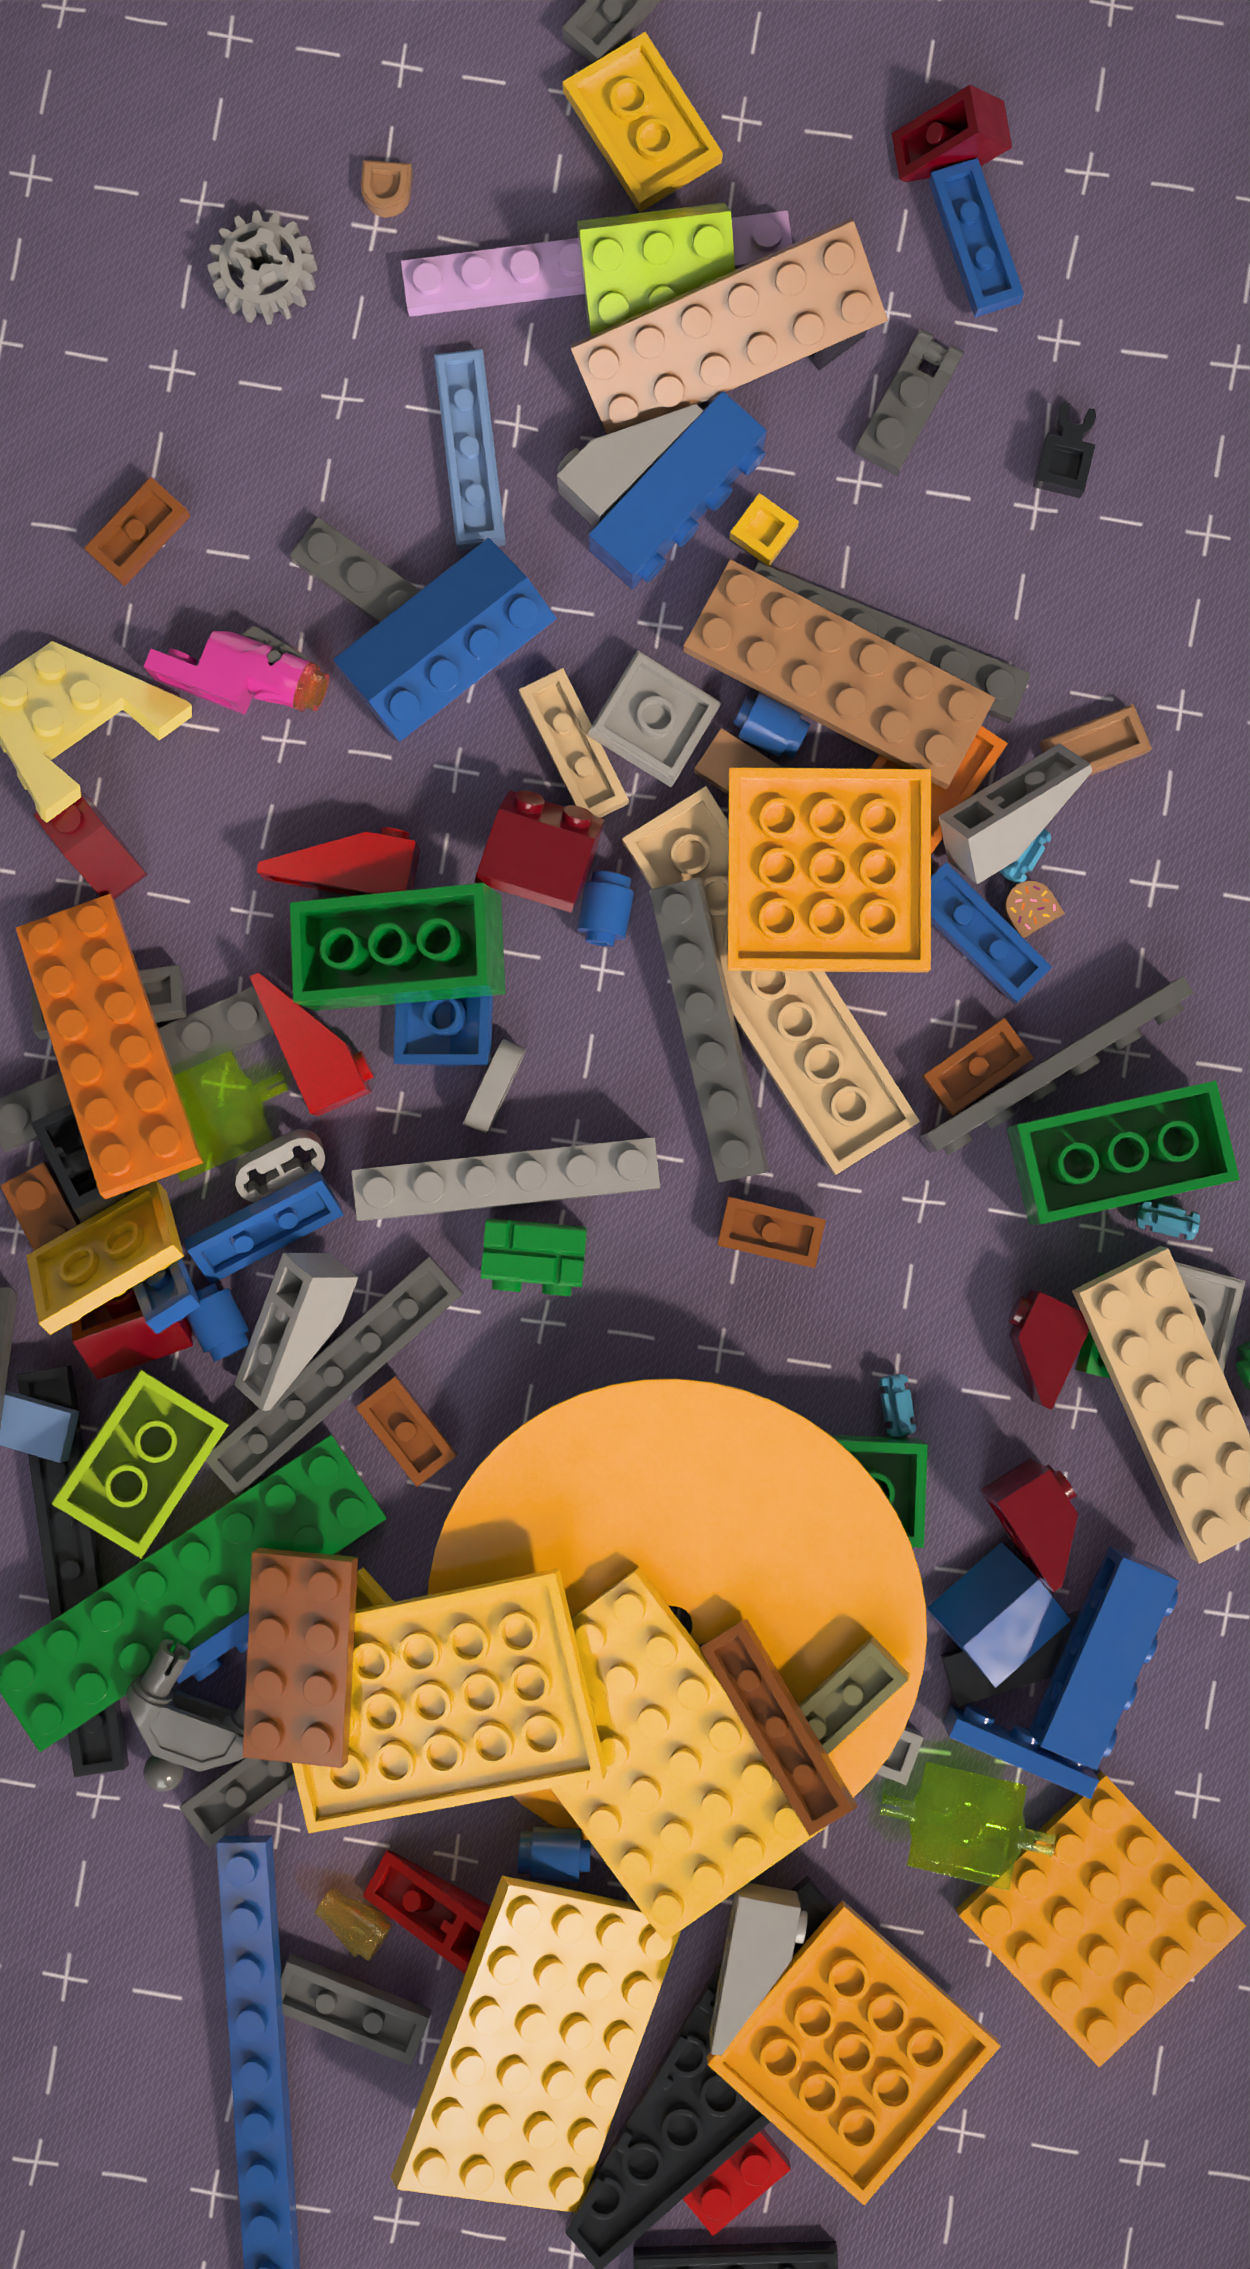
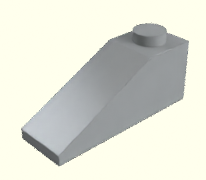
[557,404,703,528]
[938,743,1092,884]
[234,1253,359,1411]
[709,1883,807,2056]

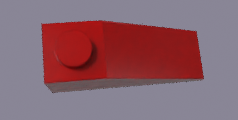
[256,827,421,896]
[249,973,374,1117]
[362,1850,490,1974]

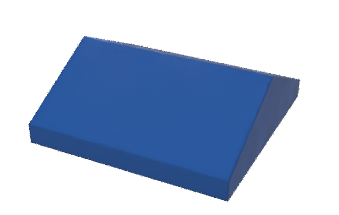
[393,995,493,1067]
[926,1542,1071,1688]

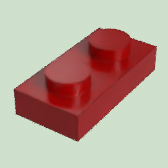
[683,2129,791,2236]

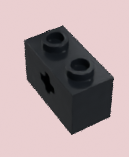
[31,1104,127,1222]

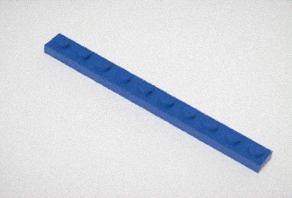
[216,1835,300,2269]

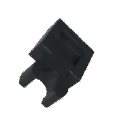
[1033,402,1096,498]

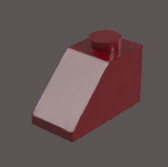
[891,84,1012,182]
[33,790,147,900]
[1008,1290,1089,1410]

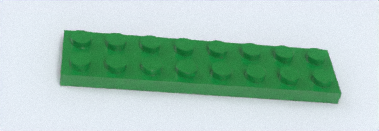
[0,1434,387,1753]

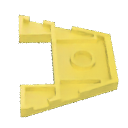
[0,641,192,823]

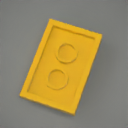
[562,32,723,213]
[26,1180,184,1335]

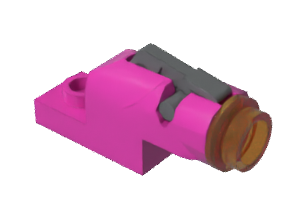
[143,626,329,715]

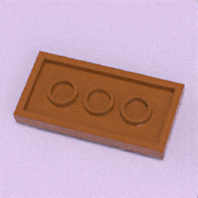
[243,1548,358,1768]

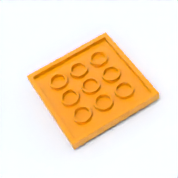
[727,768,931,972]
[956,1770,1246,2067]
[707,1900,1001,2205]

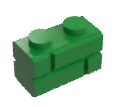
[481,1218,588,1296]

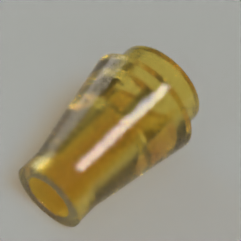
[314,1887,393,1961]

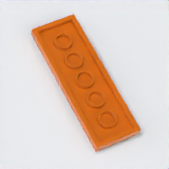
[16,894,203,1199]

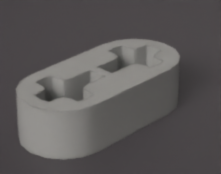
[464,1039,526,1135]
[234,1129,325,1202]

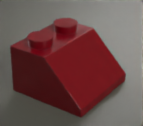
[474,790,605,913]
[71,1287,193,1380]
[980,1458,1078,1592]

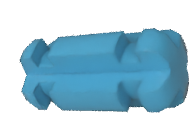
[1000,829,1051,884]
[1136,1200,1200,1240]
[879,1374,916,1437]

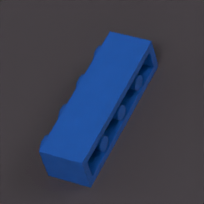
[588,391,767,590]
[1028,1546,1179,1770]

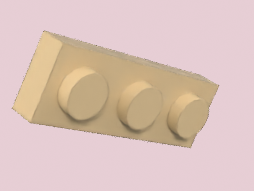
[519,668,629,818]

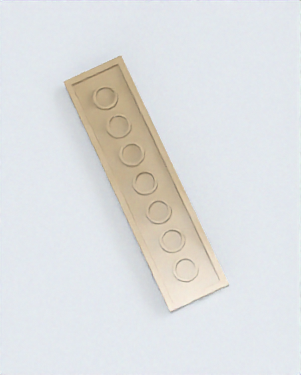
[622,786,920,1175]

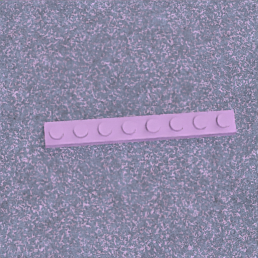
[401,210,792,317]

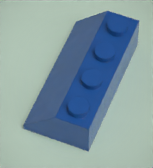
[332,537,557,742]

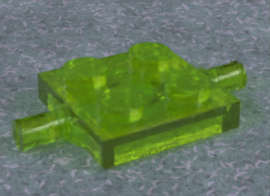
[174,1050,289,1182]
[879,1761,1056,1891]

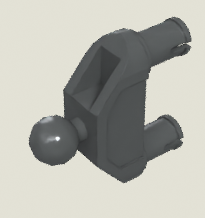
[126,1639,245,1792]

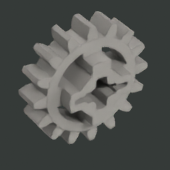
[208,210,317,325]

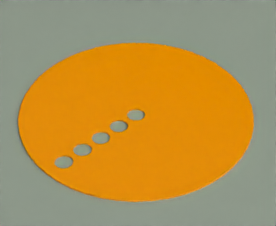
[428,1379,927,1844]

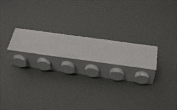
[352,1137,660,1221]

